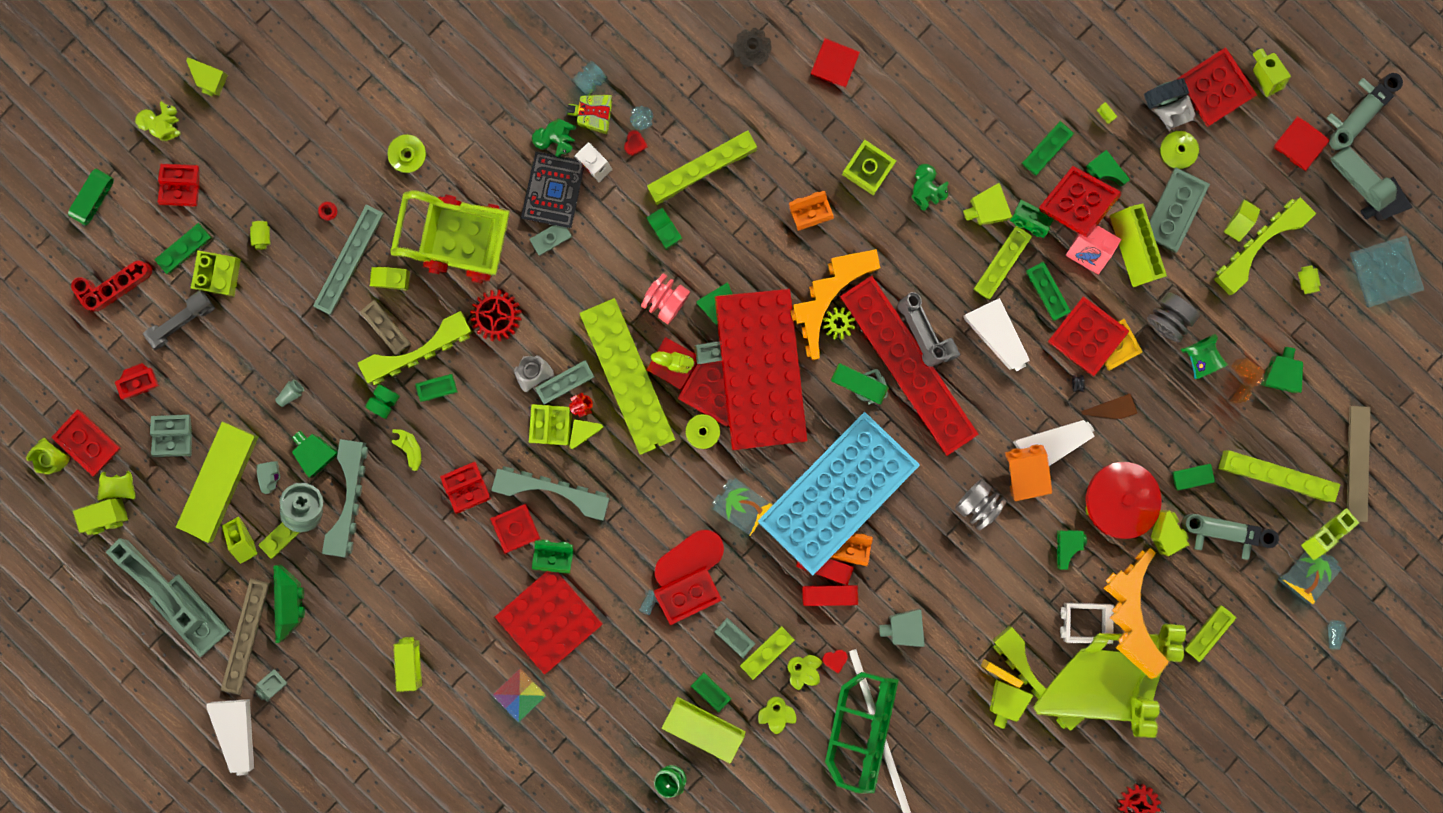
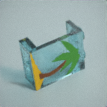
[712,478,772,536]
[1278,551,1342,604]

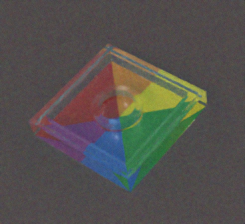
[492,668,547,723]

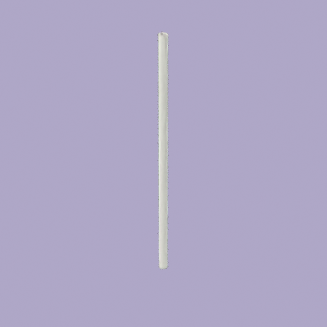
[849,649,911,813]

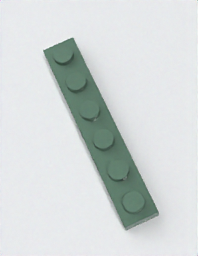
[313,204,384,315]

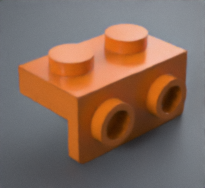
[789,191,834,231]
[830,533,873,566]

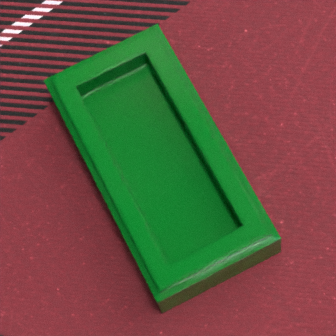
[415,374,458,402]
[1172,464,1215,491]
[691,672,732,713]

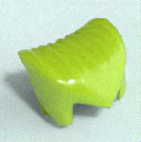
[26,438,70,475]
[97,471,136,501]

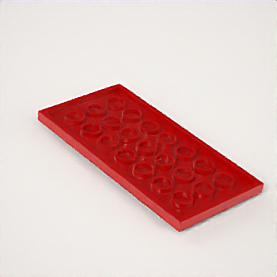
[715,289,807,450]

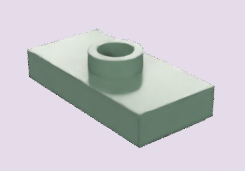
[529,225,572,256]
[714,618,756,658]

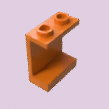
[1005,445,1052,501]

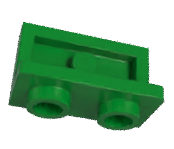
[1010,200,1054,238]
[532,540,573,574]

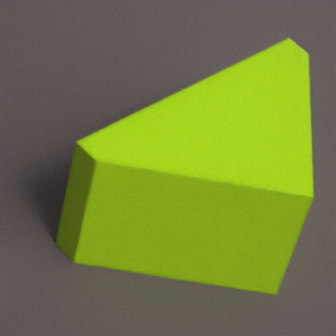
[1223,199,1260,242]
[570,419,604,450]

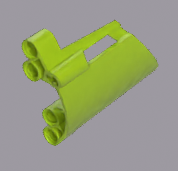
[1033,624,1186,738]

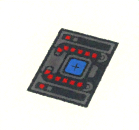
[521,151,584,228]

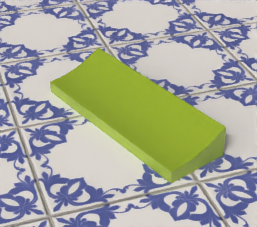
[176,422,259,543]

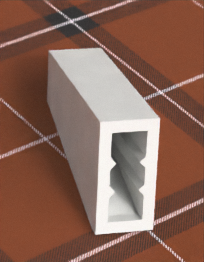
[963,298,1030,371]
[1013,420,1094,466]
[207,699,254,775]

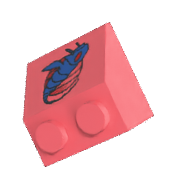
[1065,225,1122,275]

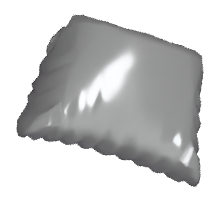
[1154,95,1195,130]
[514,355,554,392]

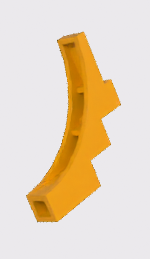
[791,249,880,361]
[1104,548,1169,679]

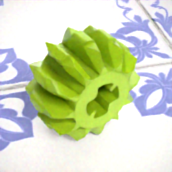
[823,307,855,340]

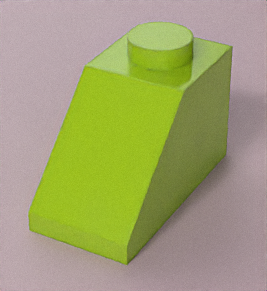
[186,58,228,97]
[370,267,410,290]
[222,516,257,564]

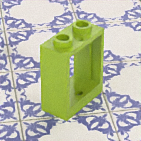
[394,637,422,691]

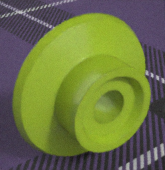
[686,414,720,449]

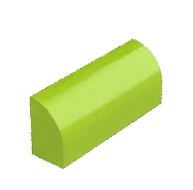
[1109,203,1167,287]
[662,697,746,764]

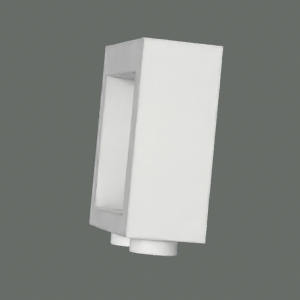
[1060,603,1114,644]

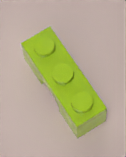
[1301,508,1359,560]

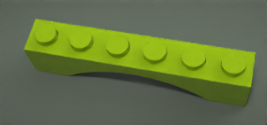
[647,130,757,205]
[1214,197,1316,295]
[358,311,473,386]
[1218,450,1341,503]
[992,626,1085,731]

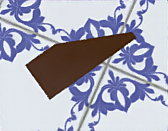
[1081,394,1137,419]

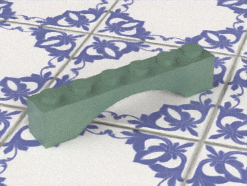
[322,439,368,557]
[491,466,610,521]
[106,538,205,635]

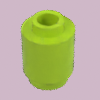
[250,221,270,250]
[1298,265,1321,294]

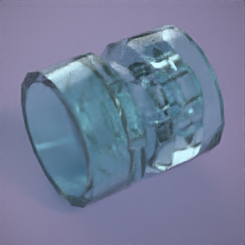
[572,60,608,96]

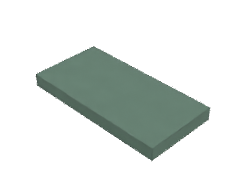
[1149,168,1210,253]
[149,574,230,657]

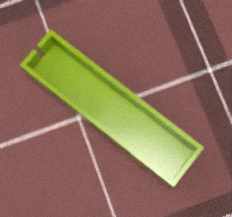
[580,298,676,455]

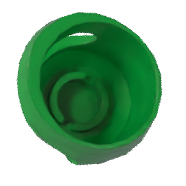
[654,765,687,798]

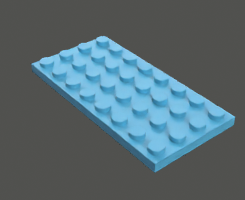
[757,412,920,575]

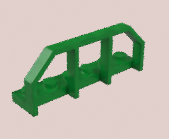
[825,672,899,793]

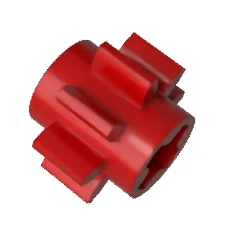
[569,393,593,418]

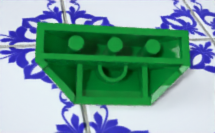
[273,565,305,643]

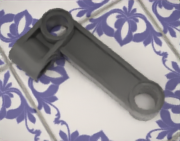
[143,290,215,350]
[897,292,961,367]

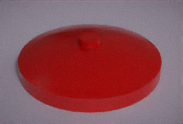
[1086,462,1162,539]

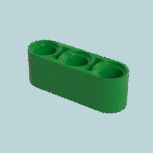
[68,168,114,226]
[830,363,889,405]

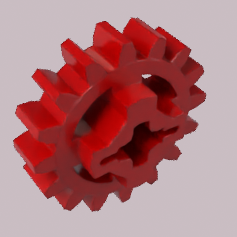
[1118,784,1161,813]

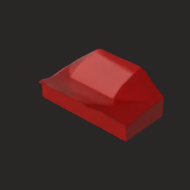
[115,363,159,400]

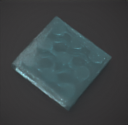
[1350,235,1424,308]

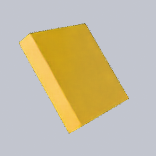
[1104,319,1143,371]
[981,659,1023,688]

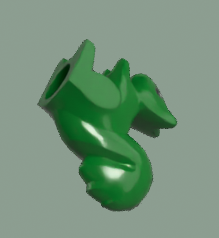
[532,118,577,157]
[912,164,949,211]

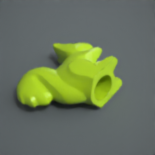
[135,101,181,141]
[651,352,694,373]

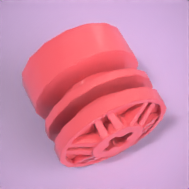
[641,273,691,325]

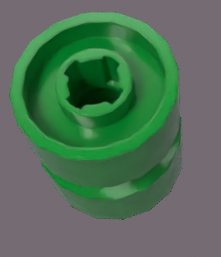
[365,384,400,419]

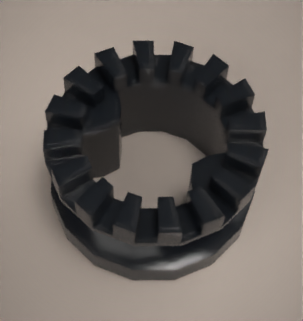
[1072,375,1085,392]

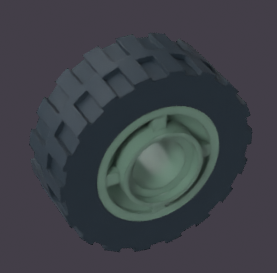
[1143,78,1189,109]

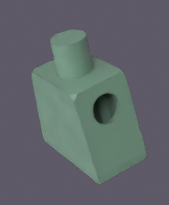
[879,608,925,647]

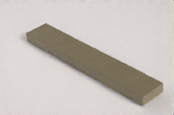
[1347,406,1370,522]
[221,578,270,695]

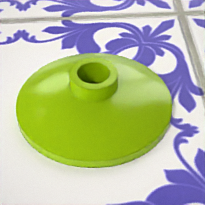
[1160,131,1199,169]
[387,135,426,173]

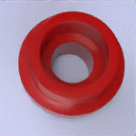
[318,201,338,221]

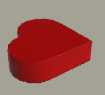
[624,130,648,156]
[822,649,848,674]

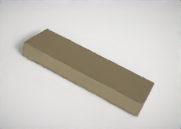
[360,300,411,356]

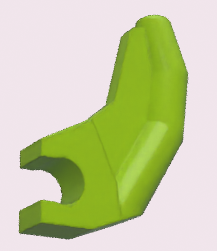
[392,429,422,471]

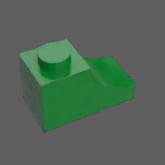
[1085,150,1130,187]
[646,207,683,251]
[1057,530,1087,570]

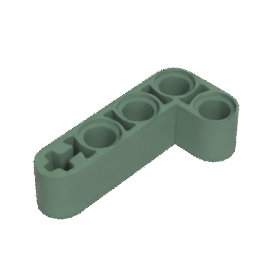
[1331,147,1397,211]

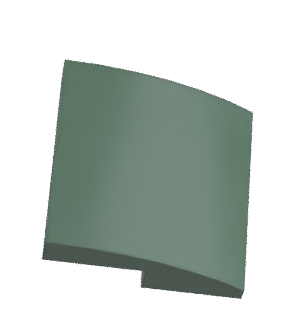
[150,415,192,457]

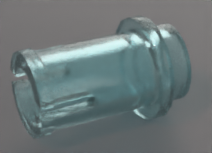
[639,589,657,615]

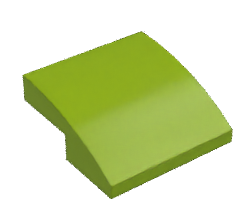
[529,404,572,445]

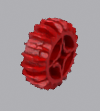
[470,290,522,342]

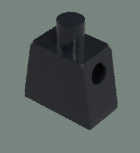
[1361,176,1413,221]

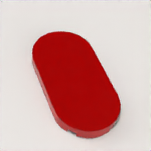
[655,530,724,587]

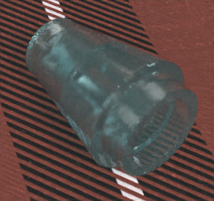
[1327,620,1347,650]

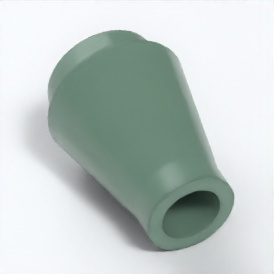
[275,380,304,407]

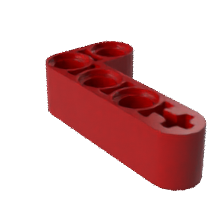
[71,261,152,312]

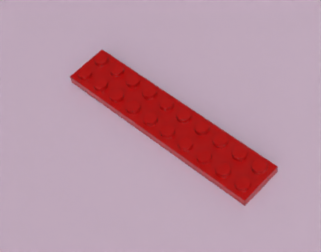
[840,275,979,456]

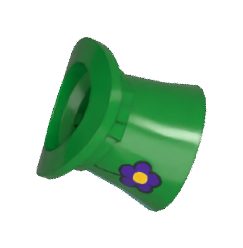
[1181,334,1228,379]

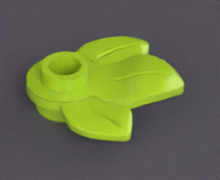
[787,655,823,690]
[758,697,796,734]

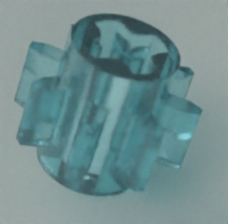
[630,105,653,130]

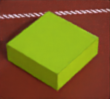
[1097,102,1117,124]

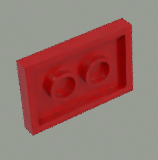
[51,409,121,477]
[653,566,722,625]

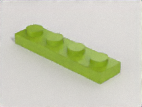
[973,226,1032,300]

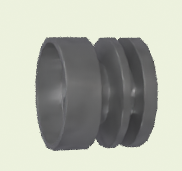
[1147,292,1200,343]
[955,479,1006,530]

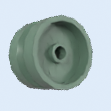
[280,483,323,532]

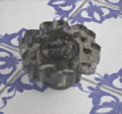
[733,28,772,68]

